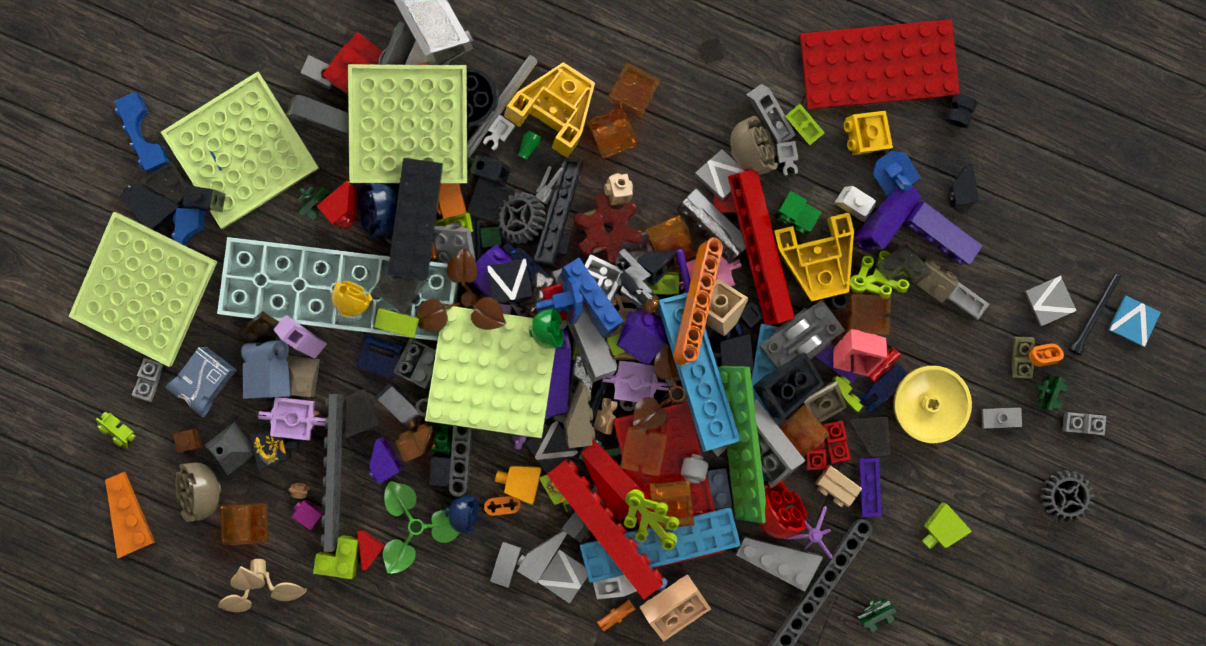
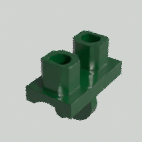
[298,186,329,220]
[1035,374,1069,411]
[431,423,453,455]
[857,599,896,633]

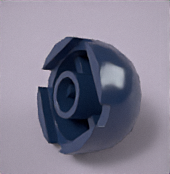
[445,495,479,534]

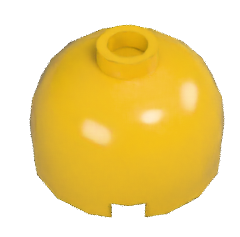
[331,281,372,317]

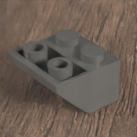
[393,338,436,390]

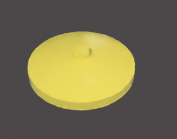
[893,366,972,443]

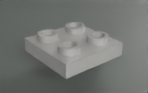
[434,223,476,264]

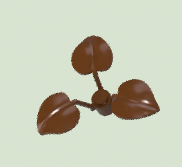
[417,249,506,332]
[633,344,687,430]

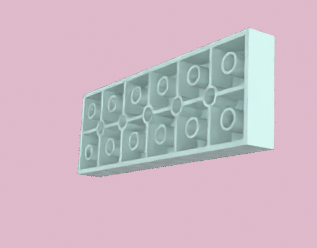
[217,237,457,341]

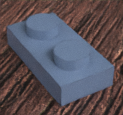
[707,468,732,509]

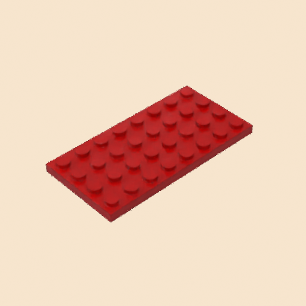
[800,19,960,110]
[613,402,725,569]

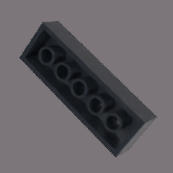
[388,158,444,281]

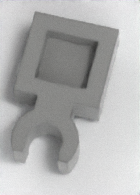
[776,141,798,176]

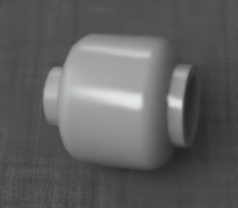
[681,454,708,484]

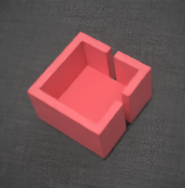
[833,329,887,376]

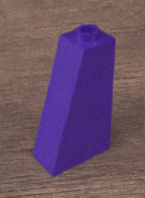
[853,186,922,251]

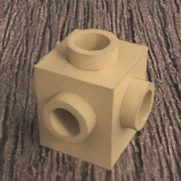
[604,173,633,205]

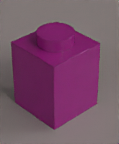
[292,500,325,530]

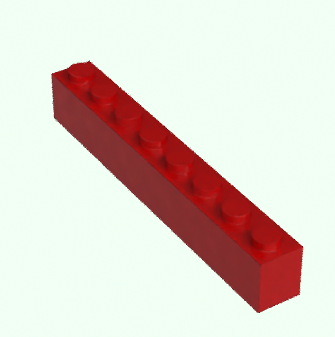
[727,169,795,325]
[547,459,663,599]

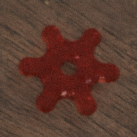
[573,194,642,263]

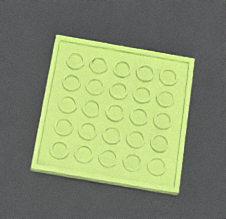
[348,64,467,183]
[161,72,320,229]
[69,212,217,367]
[425,305,556,438]

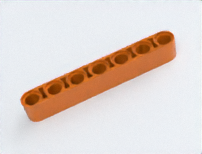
[674,238,723,366]

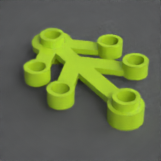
[850,251,918,298]
[624,490,679,550]

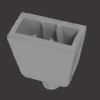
[301,55,338,90]

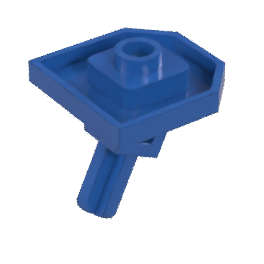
[873,151,921,198]
[536,278,583,325]

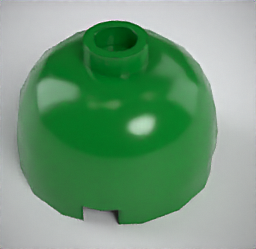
[529,309,563,349]

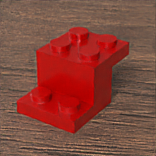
[322,32,383,96]

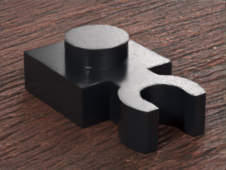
[739,299,763,329]

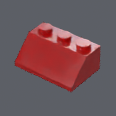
[317,181,359,230]

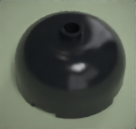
[467,68,499,126]

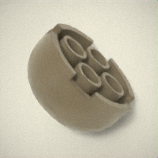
[730,116,778,175]
[176,462,221,522]

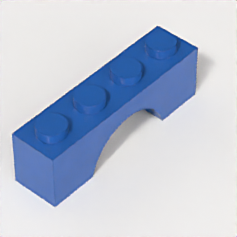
[114,92,171,173]
[172,208,205,247]
[559,258,623,338]

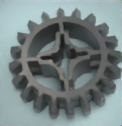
[496,192,546,244]
[1040,470,1095,523]

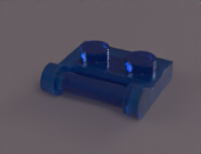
[356,334,404,378]

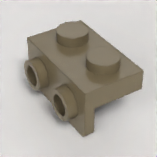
[911,258,958,303]

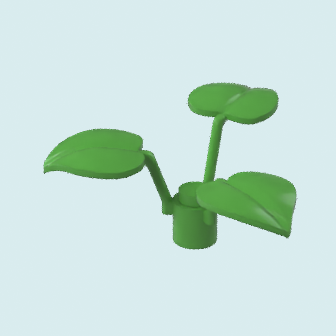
[383,481,460,574]

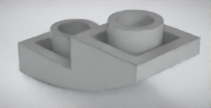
[132,358,163,402]
[1062,412,1106,435]
[490,542,521,588]

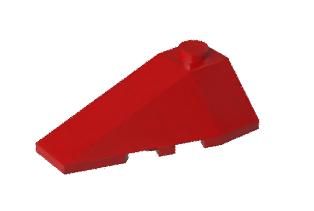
[580,439,649,521]

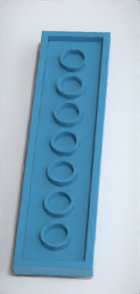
[656,293,741,452]

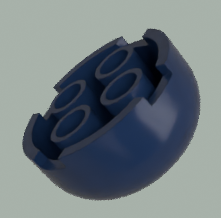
[358,183,398,239]

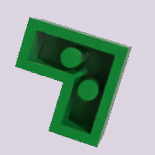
[775,191,822,235]

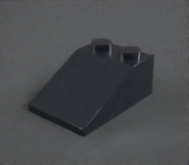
[753,353,824,419]

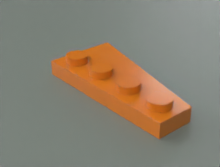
[105,472,155,559]

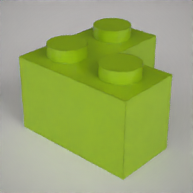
[313,535,360,579]

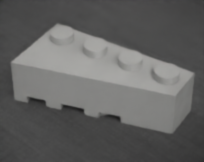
[754,399,805,488]
[734,536,823,591]

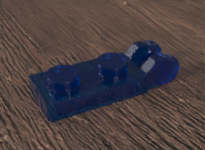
[859,363,908,412]

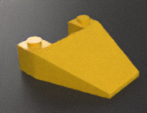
[504,62,595,158]
[773,213,854,301]

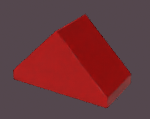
[357,529,385,570]

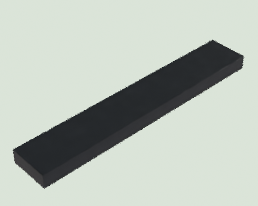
[534,157,583,266]

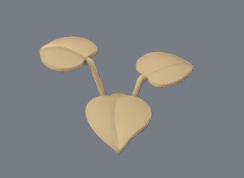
[218,559,307,612]

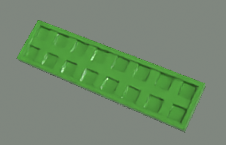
[718,366,766,523]

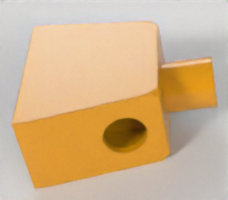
[495,465,542,504]

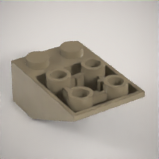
[563,381,595,448]

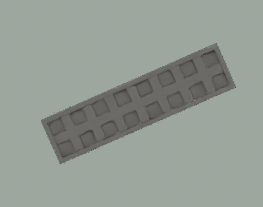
[321,394,344,552]

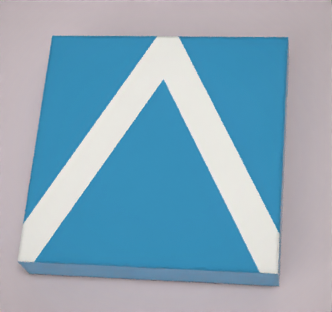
[1108,296,1161,347]

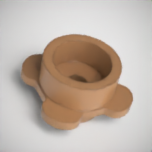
[288,483,310,499]

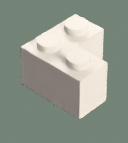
[585,255,623,303]

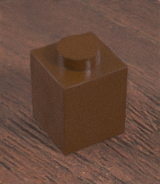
[173,429,202,453]

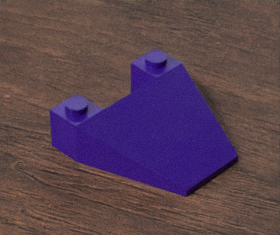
[545,330,573,419]

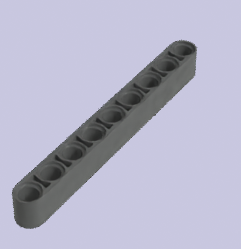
[768,518,872,646]

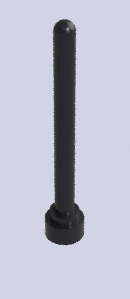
[1067,273,1121,356]

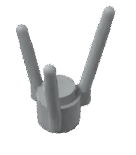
[535,166,580,205]

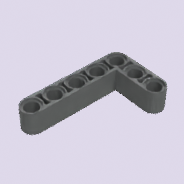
[286,95,349,136]
[416,397,472,497]

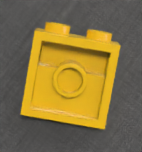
[844,111,893,155]

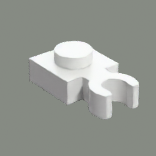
[483,115,515,151]

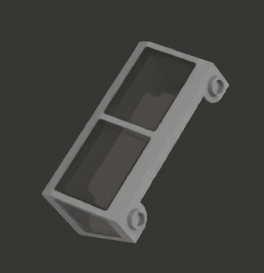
[394,0,473,65]

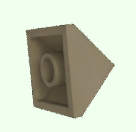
[801,381,847,426]

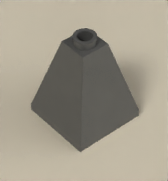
[204,422,255,475]

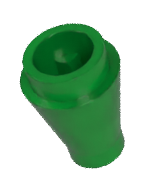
[517,130,541,160]

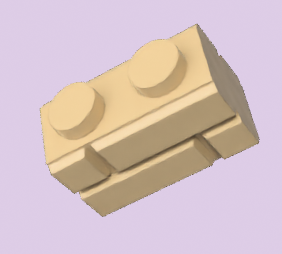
[815,465,862,507]

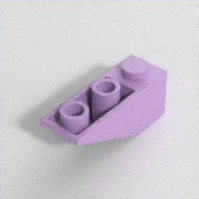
[273,315,327,358]

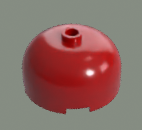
[757,481,808,539]

